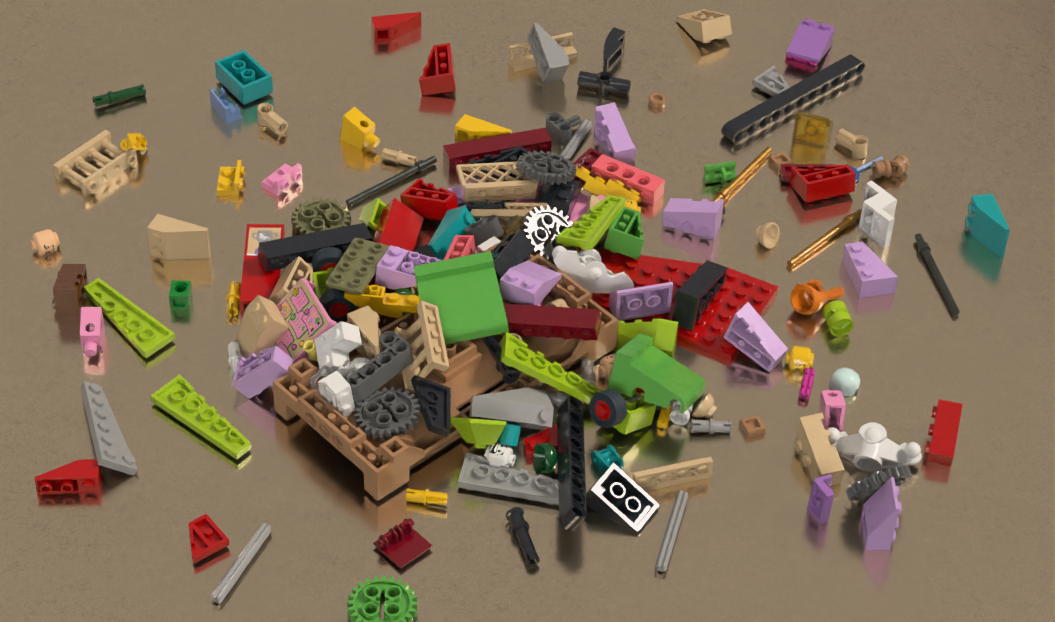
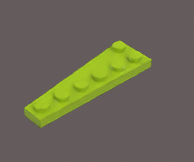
[556,195,626,250]
[84,278,175,358]
[501,332,603,404]
[151,375,251,459]

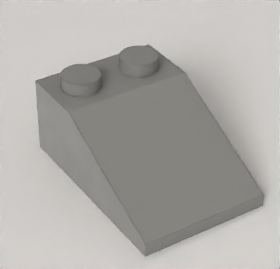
[527,22,570,83]

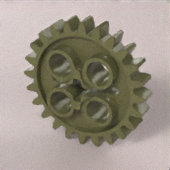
[291,197,351,235]

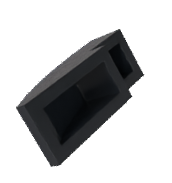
[603,27,626,72]

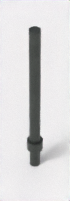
[346,156,437,206]
[915,234,960,315]

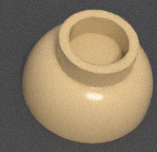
[755,222,780,249]
[691,392,717,420]

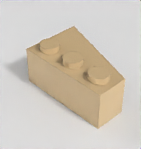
[269,256,313,306]
[794,413,844,486]

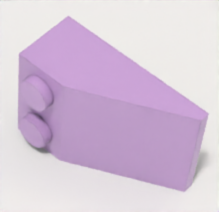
[500,260,562,306]

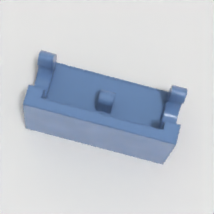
[210,87,242,124]

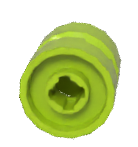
[822,300,854,337]

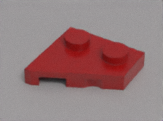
[524,424,558,460]
[188,514,230,564]

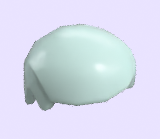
[829,367,861,396]

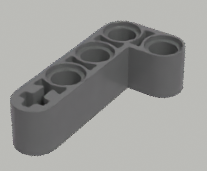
[345,331,414,402]

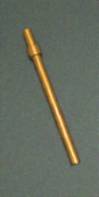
[711,147,772,201]
[787,209,862,267]

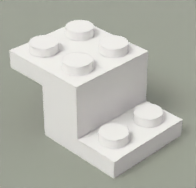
[859,180,897,249]

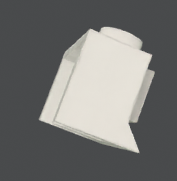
[318,371,355,417]

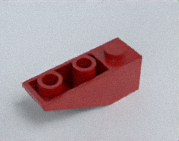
[371,12,421,42]
[34,459,102,493]

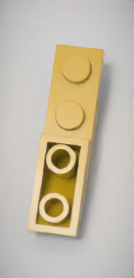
[575,166,642,203]
[344,285,420,318]

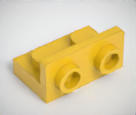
[217,160,245,196]

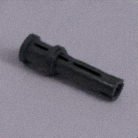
[482,335,520,384]
[506,507,540,566]

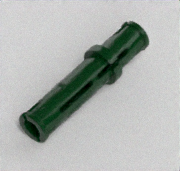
[92,84,146,108]

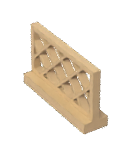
[456,162,538,202]

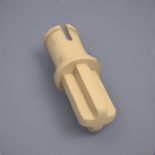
[381,148,417,167]

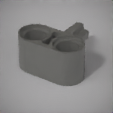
[545,112,582,145]
[464,215,504,247]

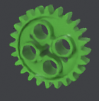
[347,575,418,622]

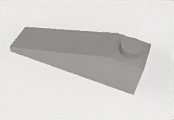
[469,387,554,430]

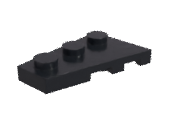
[411,375,451,437]

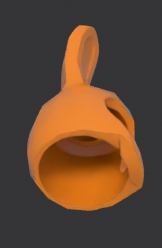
[790,279,845,315]

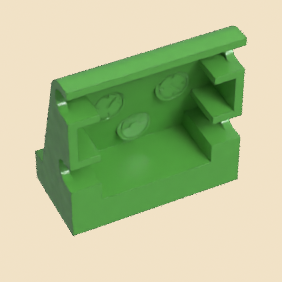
[413,251,509,345]
[608,333,706,414]

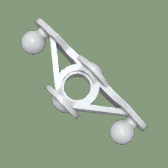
[552,246,634,294]
[827,422,922,472]

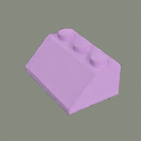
[609,282,673,321]

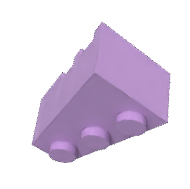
[594,102,636,163]
[662,198,724,240]
[842,242,898,298]
[724,302,788,373]
[232,346,293,399]

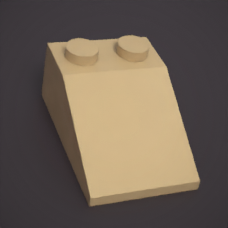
[675,9,732,43]
[147,214,211,260]
[235,295,289,359]
[347,306,381,360]

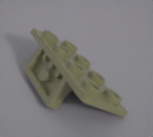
[326,238,390,295]

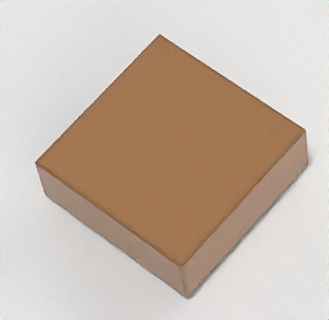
[768,152,793,172]
[739,415,766,438]

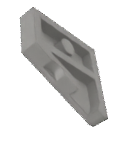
[752,65,790,97]

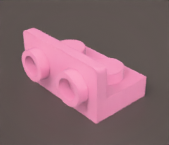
[262,163,302,196]

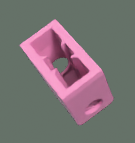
[80,307,105,357]
[819,390,846,432]

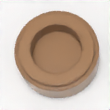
[648,93,666,109]

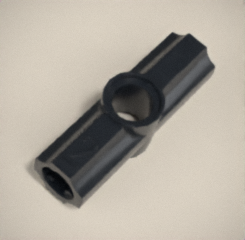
[577,71,631,95]

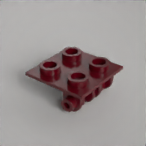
[373,518,433,569]

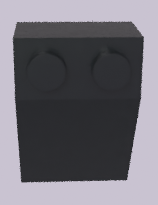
[586,463,659,533]

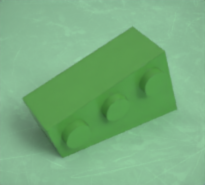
[604,207,645,260]

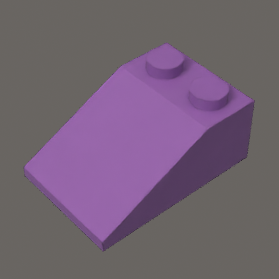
[786,19,835,63]

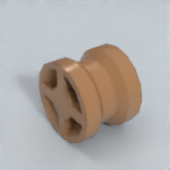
[890,155,910,177]
[872,159,892,179]

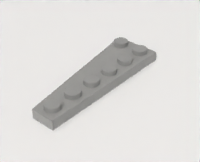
[80,381,138,476]
[458,452,559,505]

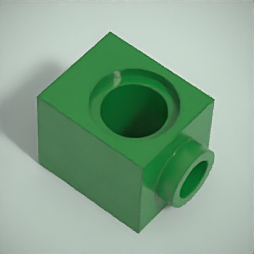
[169,280,192,310]

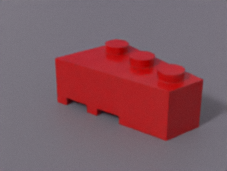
[419,43,456,96]
[790,164,856,203]
[400,178,458,220]
[925,399,963,466]

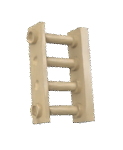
[53,130,137,197]
[394,301,449,393]

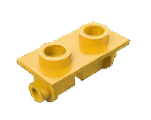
[120,133,147,151]

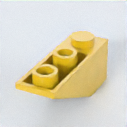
[455,114,512,142]

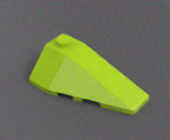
[616,319,678,358]

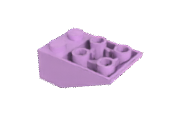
[375,245,442,289]
[861,477,902,551]

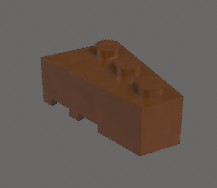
[52,264,88,317]

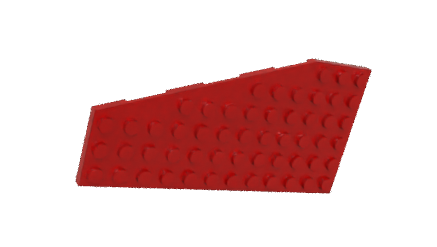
[553,247,779,361]

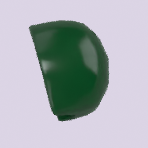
[533,443,559,474]

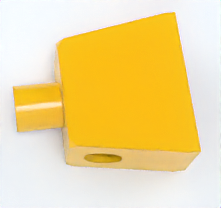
[340,107,381,150]

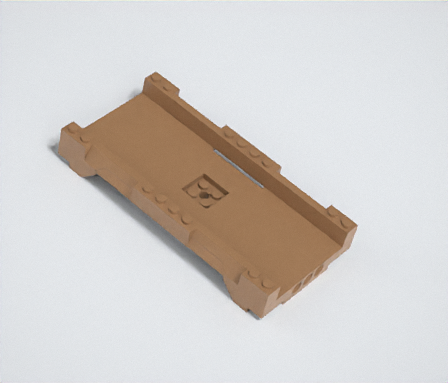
[273,243,618,501]

